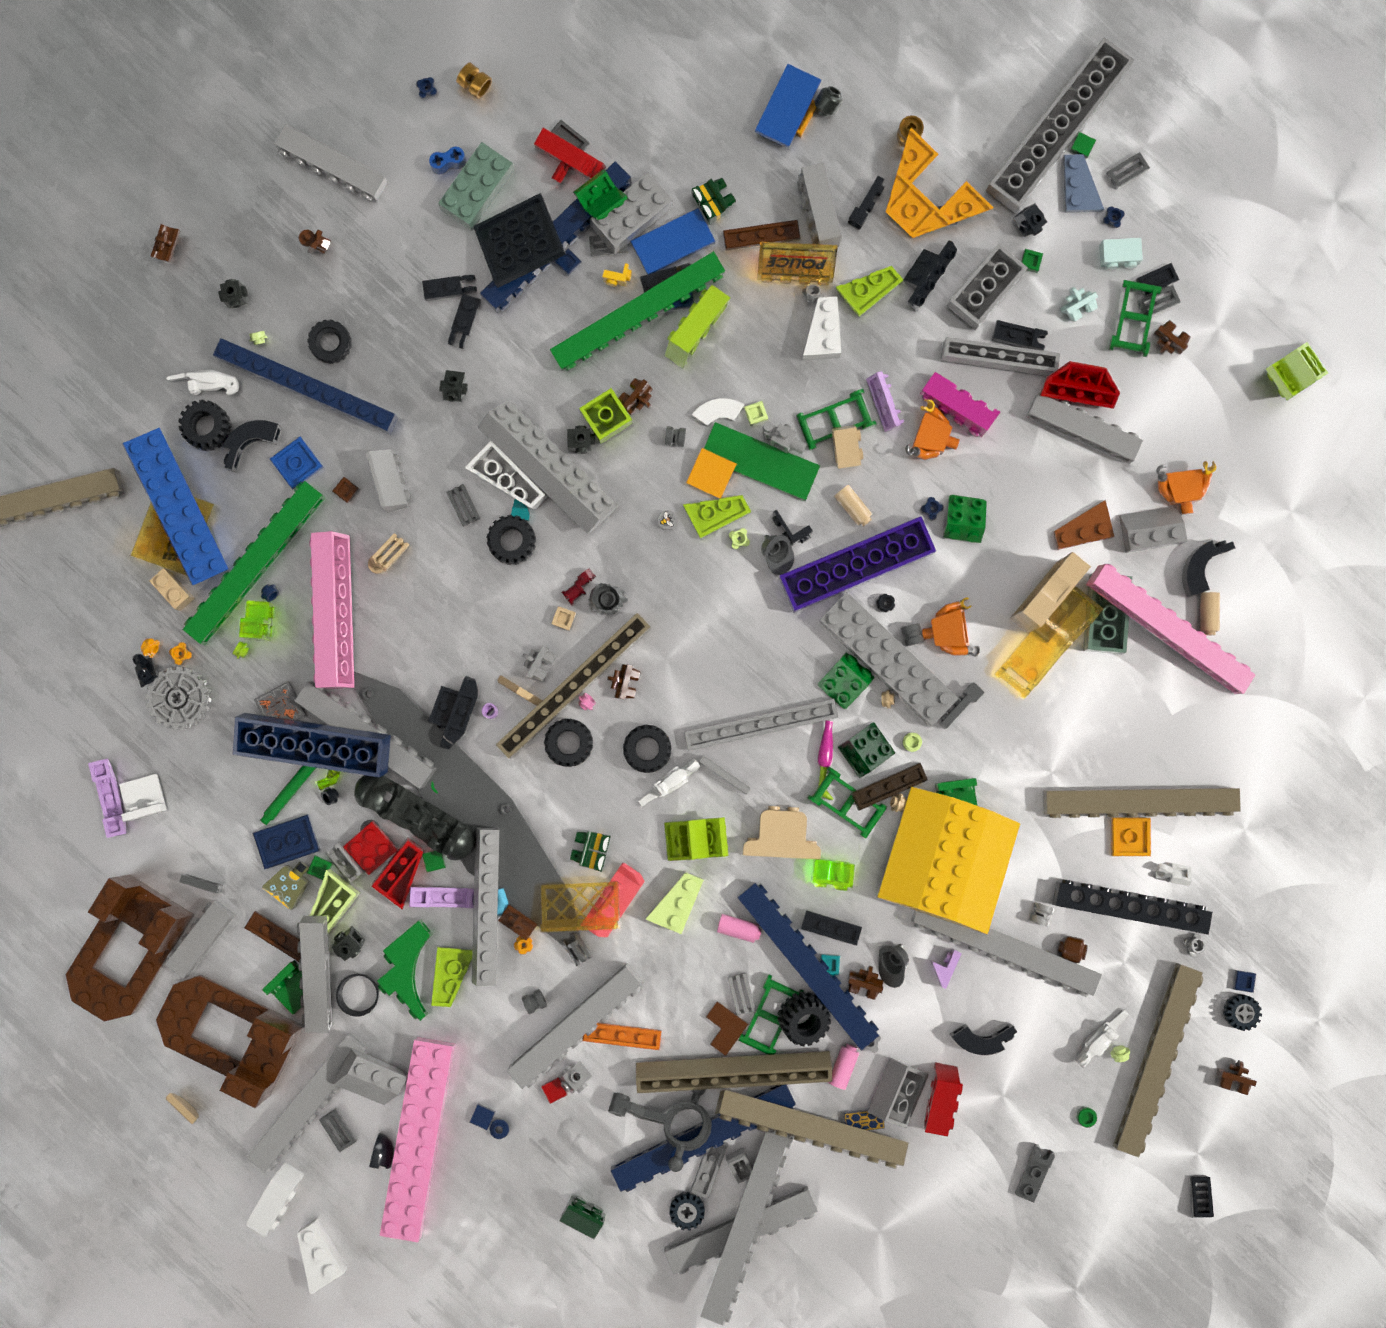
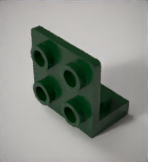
[838,722,895,779]

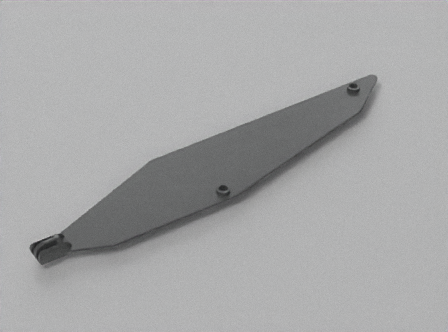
[354,671,593,966]

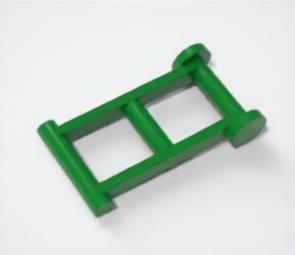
[1109,280,1162,357]
[796,389,877,450]
[807,766,887,839]
[738,974,804,1055]

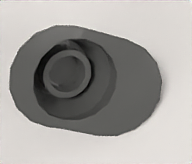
[761,535,794,575]
[879,944,909,988]

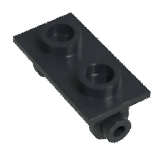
[132,654,158,688]

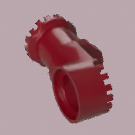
[561,568,596,605]

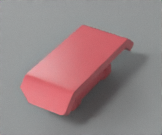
[582,863,645,937]

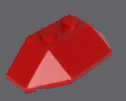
[1040,361,1120,409]

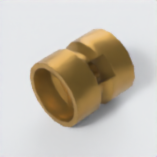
[456,62,492,99]
[896,115,924,147]

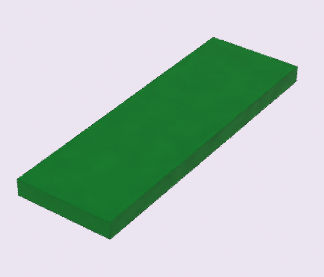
[704,422,820,501]

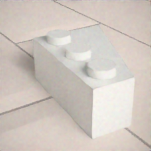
[802,297,841,360]
[245,1162,305,1237]
[297,1218,348,1295]

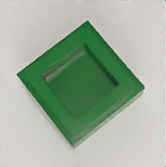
[1070,132,1096,158]
[1021,249,1043,273]
[422,851,446,872]
[307,855,333,880]

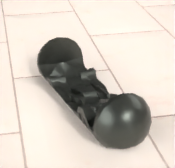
[354,775,475,860]

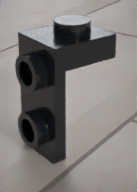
[772,509,813,546]

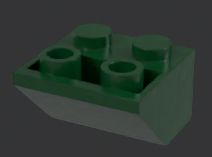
[560,1196,606,1239]

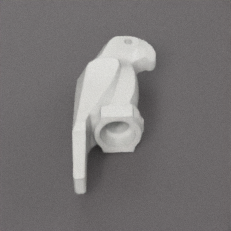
[166,370,239,395]
[638,759,700,807]
[1076,1010,1129,1068]

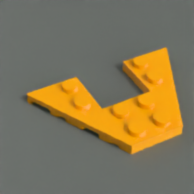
[885,128,994,238]

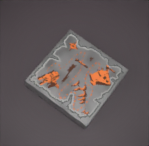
[254,682,307,721]

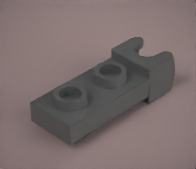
[939,682,985,729]
[1015,1144,1055,1203]

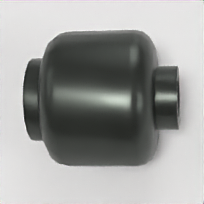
[814,86,843,116]

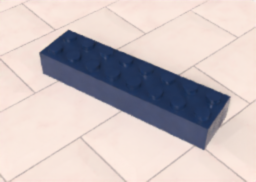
[233,713,391,777]

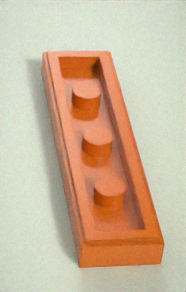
[582,1023,662,1050]

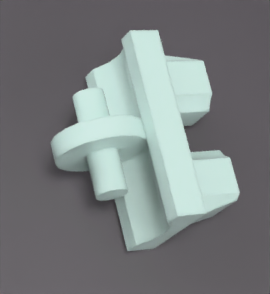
[1060,287,1098,321]

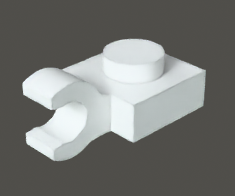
[1155,863,1192,886]

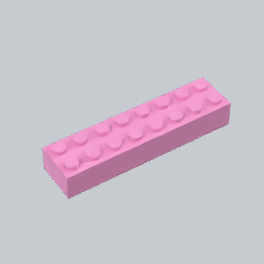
[309,531,354,689]

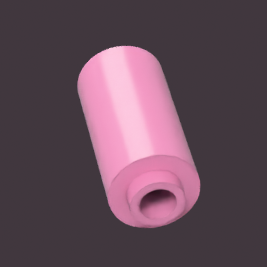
[717,914,762,943]
[828,1044,860,1090]

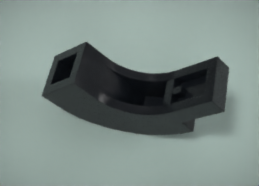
[223,420,282,472]
[1182,540,1236,598]

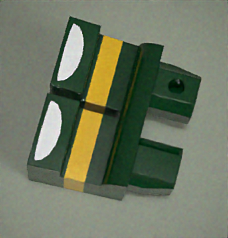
[691,178,736,225]
[570,831,611,872]

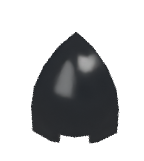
[369,1133,394,1169]

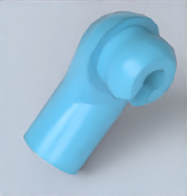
[497,888,509,916]

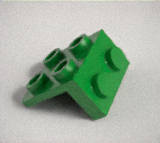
[573,169,627,220]
[943,495,987,543]
[818,652,875,709]

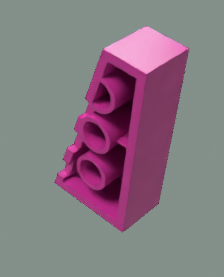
[920,372,1000,438]

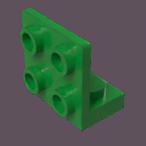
[935,778,977,805]
[262,960,303,1015]

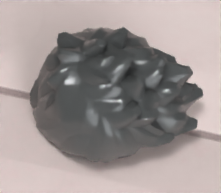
[588,583,628,615]

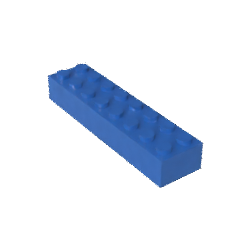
[122,427,228,585]

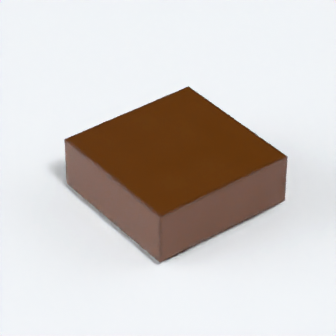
[332,477,359,503]

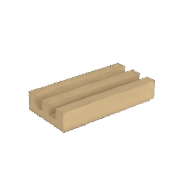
[370,533,410,572]

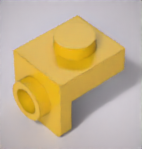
[602,263,632,287]

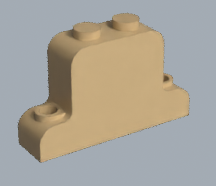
[742,806,821,859]

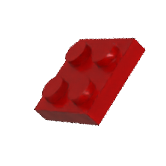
[343,821,398,875]

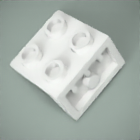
[119,774,167,822]

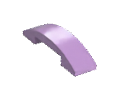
[88,759,127,838]
[409,887,474,908]

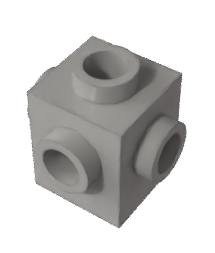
[560,1061,592,1094]

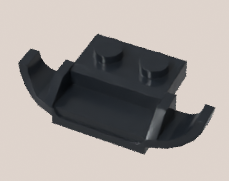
[428,676,478,750]

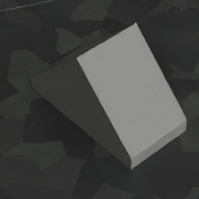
[726,1147,753,1184]

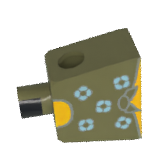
[262,861,309,910]

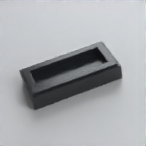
[1136,263,1180,296]

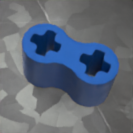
[429,146,466,175]

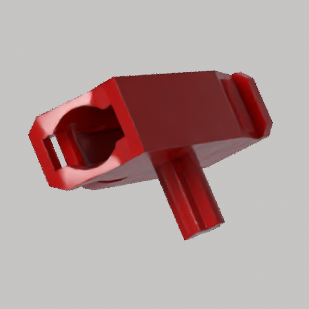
[534,127,606,184]

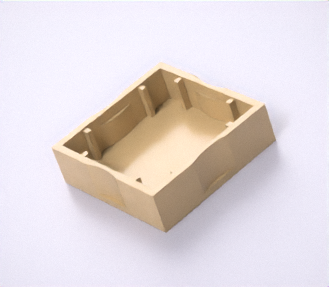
[1009,552,1091,633]

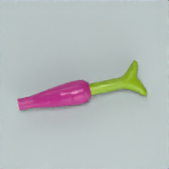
[812,720,834,800]

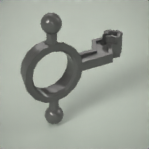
[608,1089,712,1172]

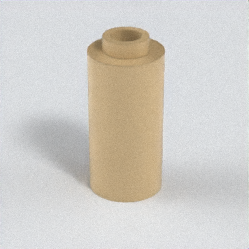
[834,485,873,527]
[1200,592,1220,636]

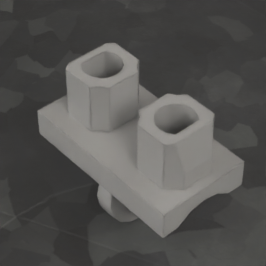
[522,646,556,681]

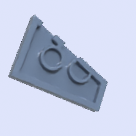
[1063,154,1105,213]

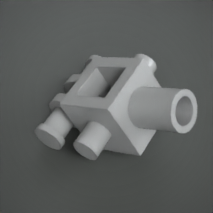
[762,422,808,454]

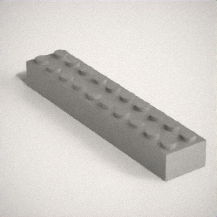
[986,37,1134,214]

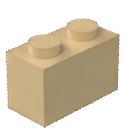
[831,425,863,469]
[149,568,195,611]

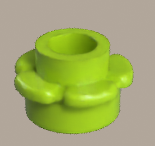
[232,641,250,659]

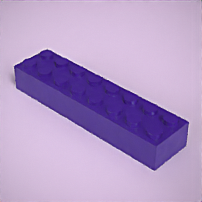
[779,516,936,613]

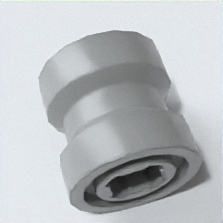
[1030,902,1054,927]

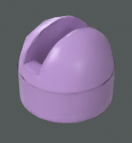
[482,703,498,719]

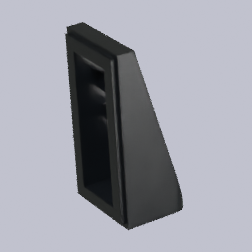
[1190,1177,1214,1218]

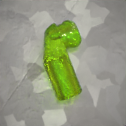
[317,770,340,790]

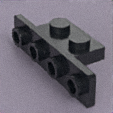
[903,240,957,312]

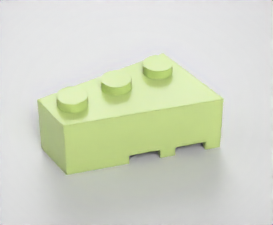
[310,869,360,934]
[646,872,704,934]

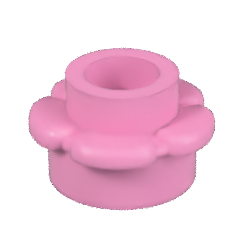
[578,693,596,710]

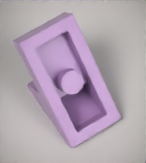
[930,949,962,989]

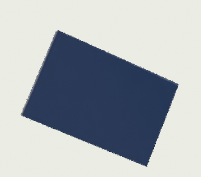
[253,814,321,870]

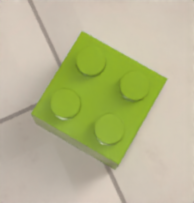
[579,388,633,444]

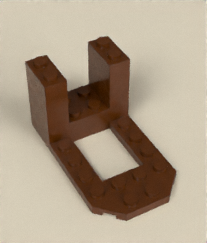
[65,874,195,1022]
[156,975,305,1108]

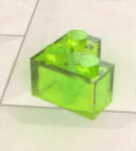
[239,600,276,642]
[811,859,855,891]

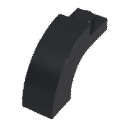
[949,1023,1017,1055]

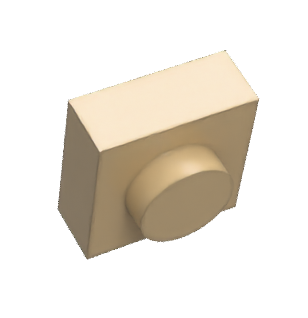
[551,606,576,631]

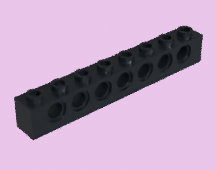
[1052,879,1213,935]

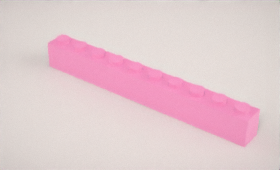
[1086,564,1255,694]

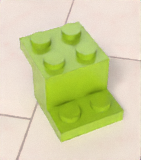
[1266,342,1328,400]
[664,817,728,861]

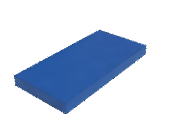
[755,64,822,148]
[631,208,715,274]

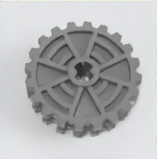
[145,667,212,729]

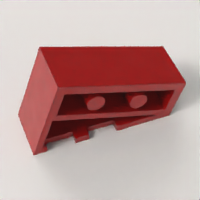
[371,837,423,910]
[924,1062,963,1137]

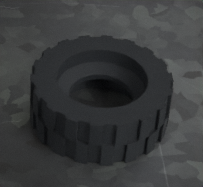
[307,319,352,364]

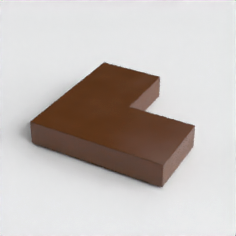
[706,1001,749,1056]

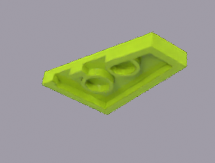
[835,265,903,317]
[683,495,751,539]
[431,947,472,1007]

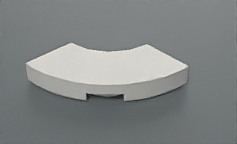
[692,398,744,427]

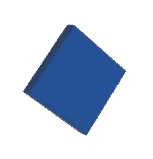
[270,436,324,490]

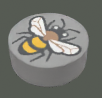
[658,510,677,530]

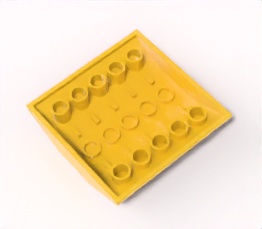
[877,787,1020,934]

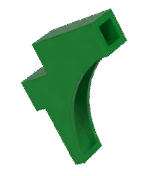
[377,920,433,1021]

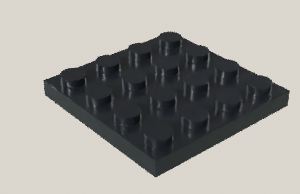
[473,193,566,288]

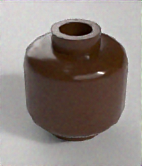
[1058,936,1088,963]

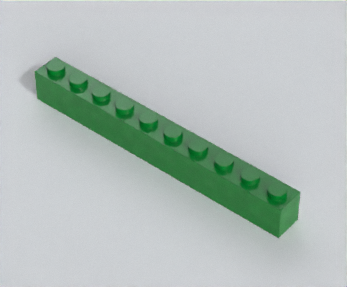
[550,251,725,371]
[182,481,326,645]

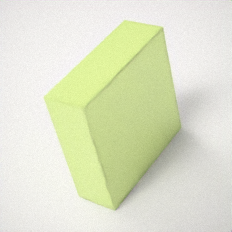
[744,401,768,426]

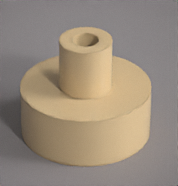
[368,555,388,574]

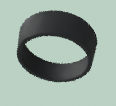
[336,974,379,1017]

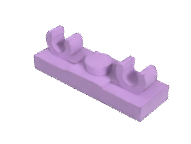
[866,371,904,432]

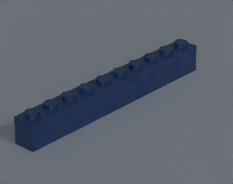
[480,161,632,313]
[213,338,398,435]
[737,883,879,1051]
[610,1085,796,1192]

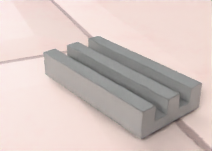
[728,973,756,1016]

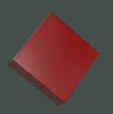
[541,1077,568,1104]

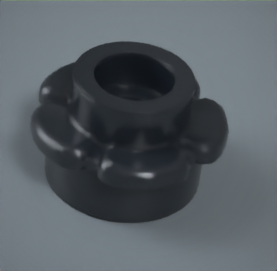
[876,594,895,613]
[321,787,339,805]

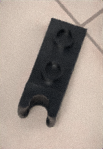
[848,176,885,230]
[992,320,1048,351]

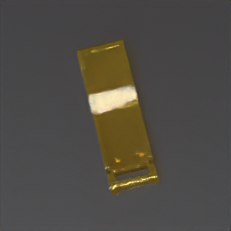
[994,586,1103,699]

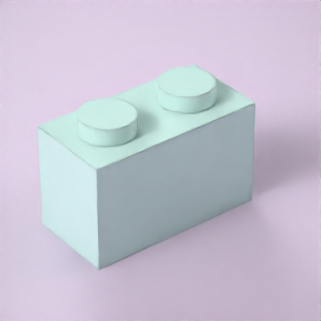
[1099,238,1143,269]

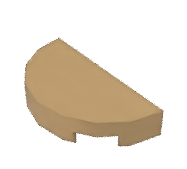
[166,1093,199,1124]

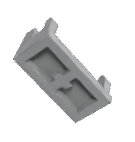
[326,842,365,884]

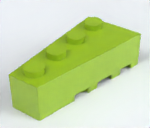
[664,285,731,368]

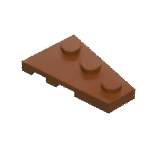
[1053,500,1115,550]

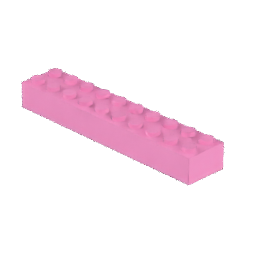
[380,1037,455,1242]

